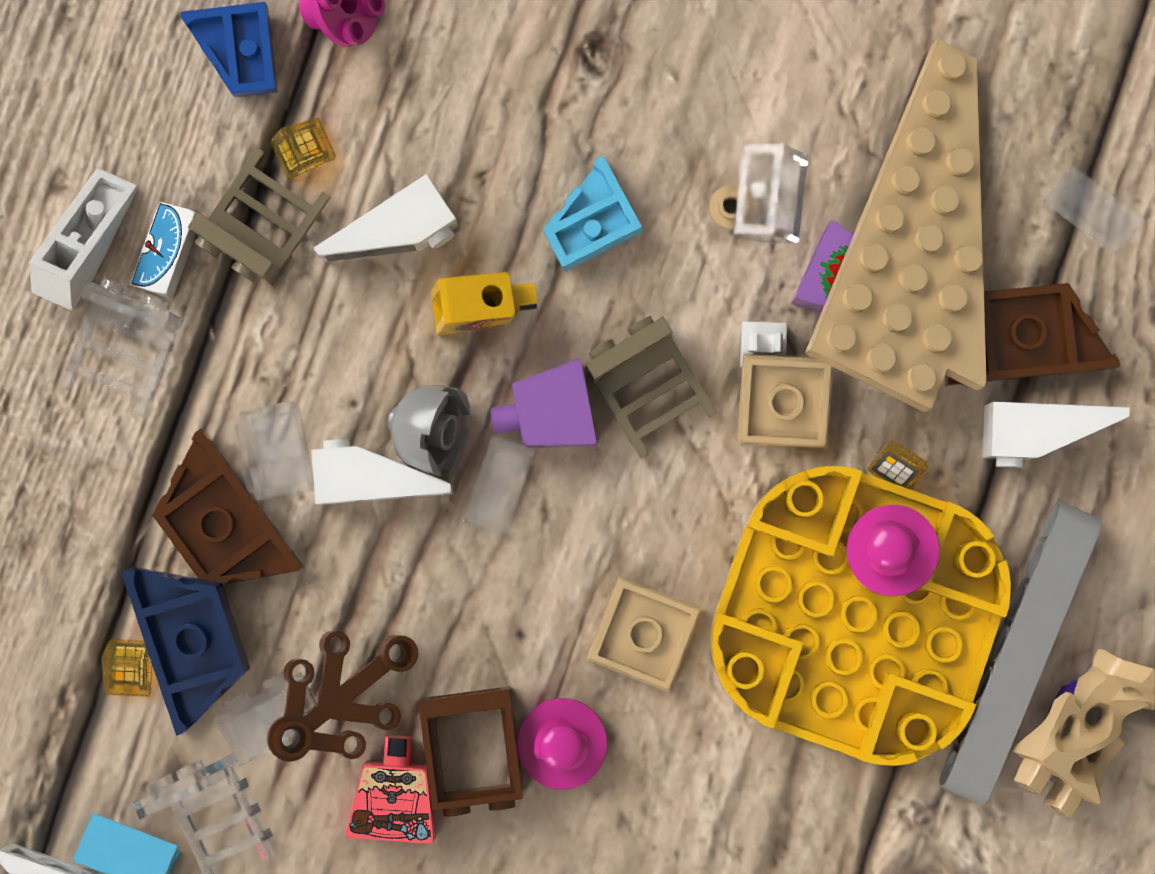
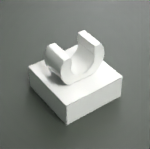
[740,322,787,368]

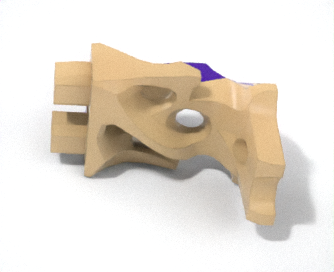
[1013,649,1155,818]

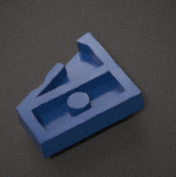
[181,2,278,98]

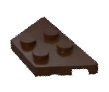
[945,283,1120,386]
[152,429,304,584]

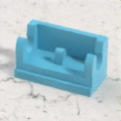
[72,813,180,874]

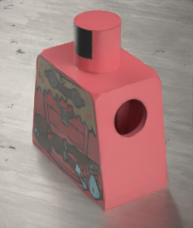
[346,736,437,844]

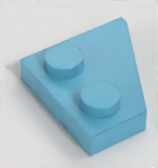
[543,155,643,272]

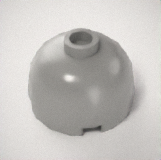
[388,385,470,476]

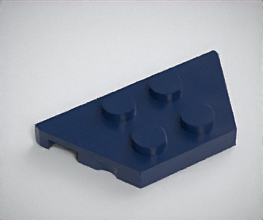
[121,567,250,736]

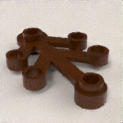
[267,631,418,762]

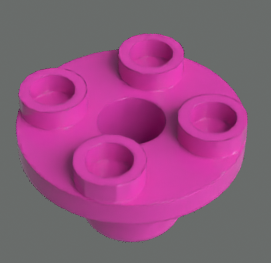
[299,0,385,47]
[847,505,940,596]
[517,698,607,789]

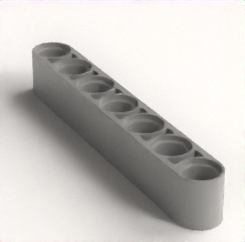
[939,501,1102,805]

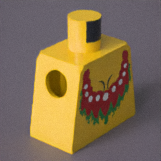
[431,272,537,336]

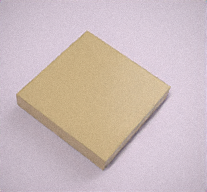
[737,353,833,448]
[586,576,702,693]

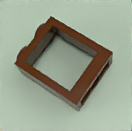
[418,686,524,817]

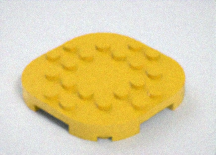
[710,466,1011,766]

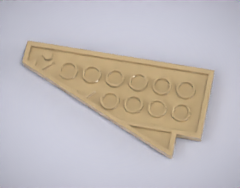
[805,39,986,412]

